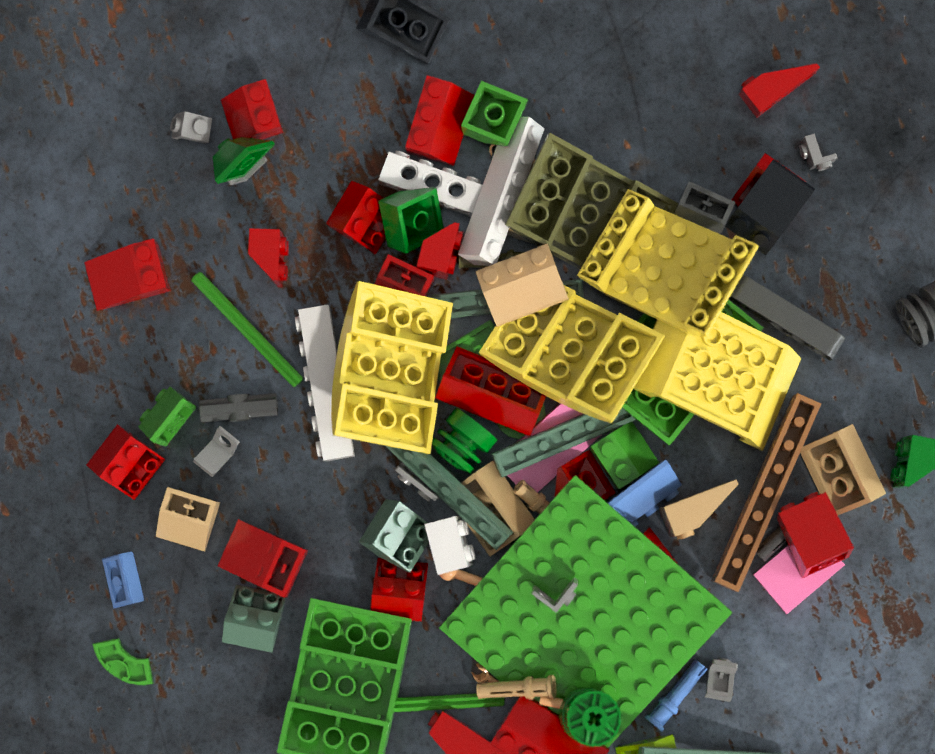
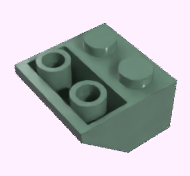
[359,499,429,572]
[222,585,286,653]

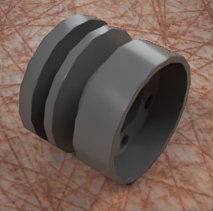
[895,281,935,348]

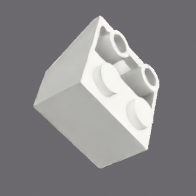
[424,516,476,575]

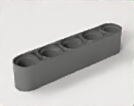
[729,275,845,360]

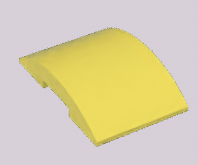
[331,281,453,454]
[479,285,665,423]

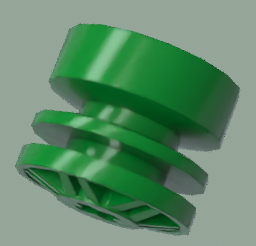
[432,408,497,475]
[559,688,621,747]

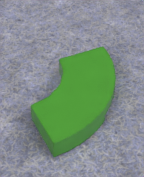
[93,638,154,685]

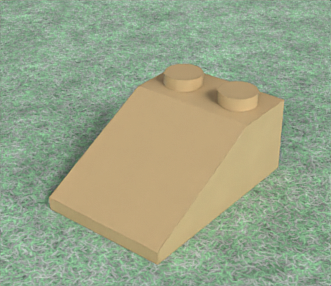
[659,480,738,540]

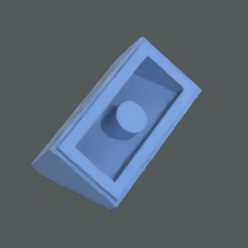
[102,552,144,609]

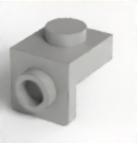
[170,111,212,144]
[799,133,838,171]
[705,658,738,702]

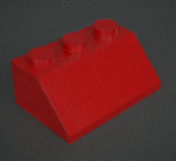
[405,75,475,167]

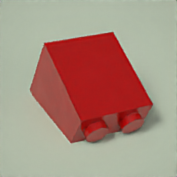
[777,492,854,579]

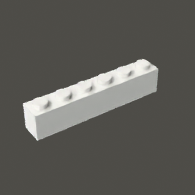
[458,117,545,266]
[295,305,355,462]

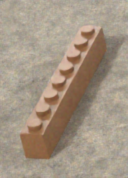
[711,393,821,592]

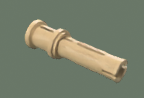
[476,675,557,700]

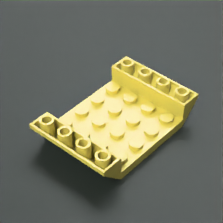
[577,189,759,337]
[633,312,801,451]

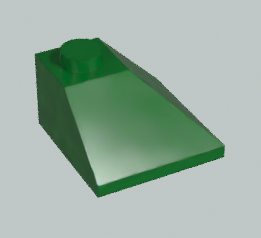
[213,137,275,184]

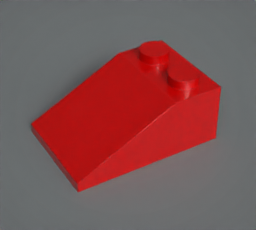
[84,238,171,311]

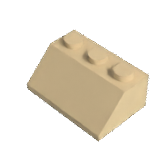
[476,243,569,327]
[800,424,886,515]
[461,461,535,557]

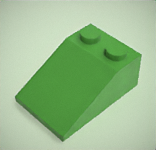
[138,387,197,447]

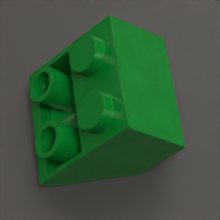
[890,435,935,488]

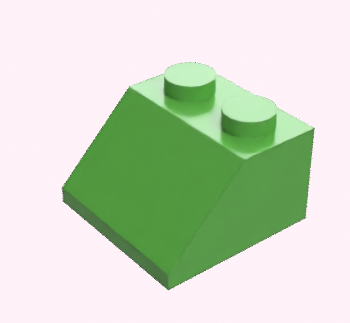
[461,81,528,146]
[589,422,659,490]

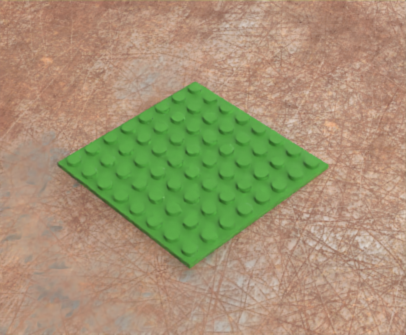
[439,475,733,748]

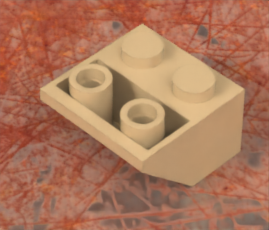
[156,487,220,552]

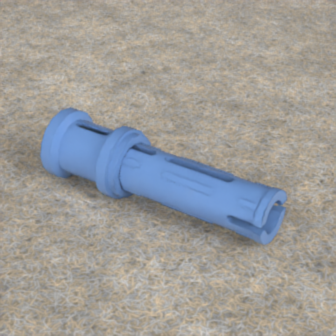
[644,659,708,732]

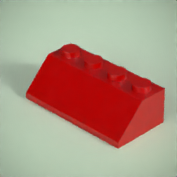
[435,346,546,436]
[490,696,610,754]

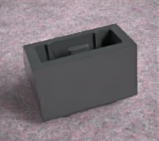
[674,181,735,234]

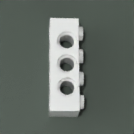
[379,151,483,217]

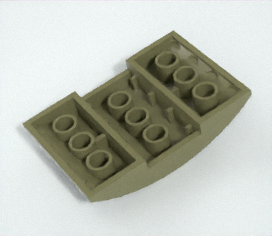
[505,133,678,269]

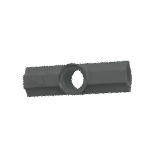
[199,393,278,423]

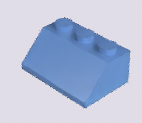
[607,460,682,527]

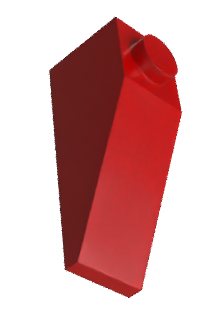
[738,63,820,118]

